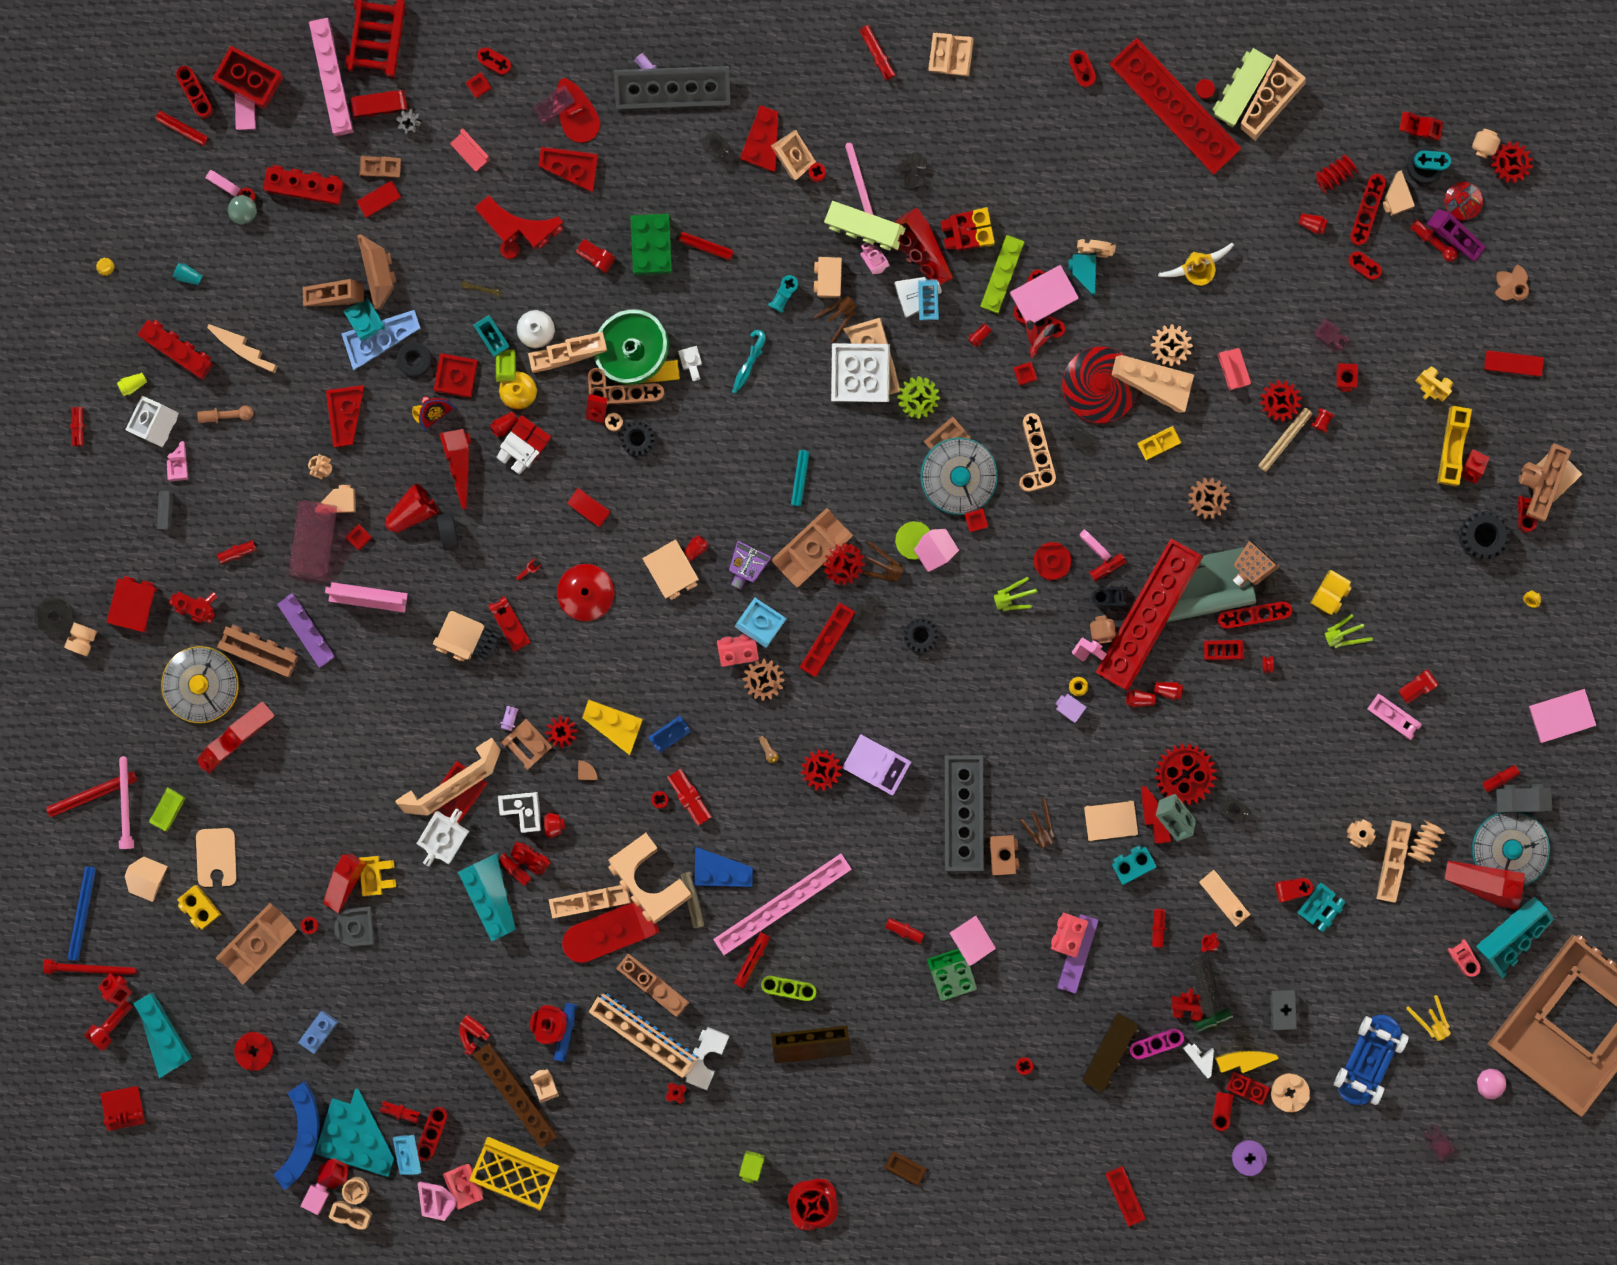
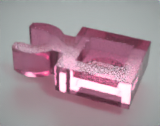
[1313,318,1349,350]
[1424,1125,1456,1161]

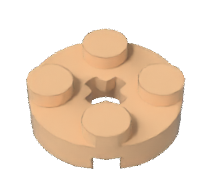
[1077,239,1116,258]
[1271,1073,1310,1112]

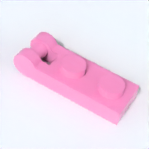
[1367,694,1422,740]

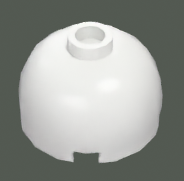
[516,310,555,349]

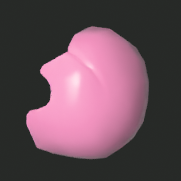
[1477,1068,1506,1100]

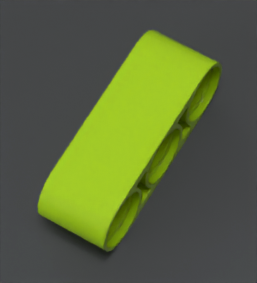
[761,976,816,1001]

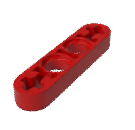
[1350,174,1386,246]
[1217,602,1292,629]

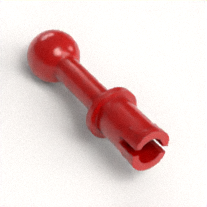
[1410,220,1458,262]

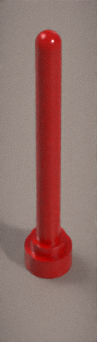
[43,959,137,975]

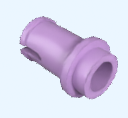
[634,53,657,69]
[500,706,519,731]

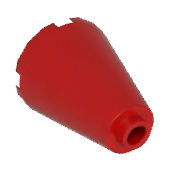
[385,483,439,533]

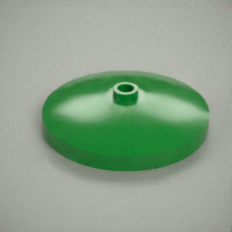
[594,309,669,385]

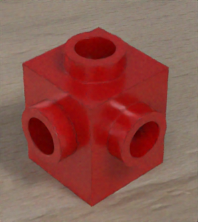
[98,973,132,1007]

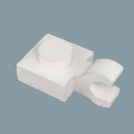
[678,346,702,381]

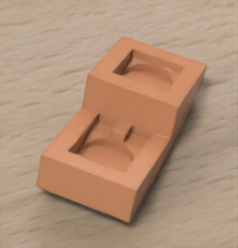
[359,156,401,178]

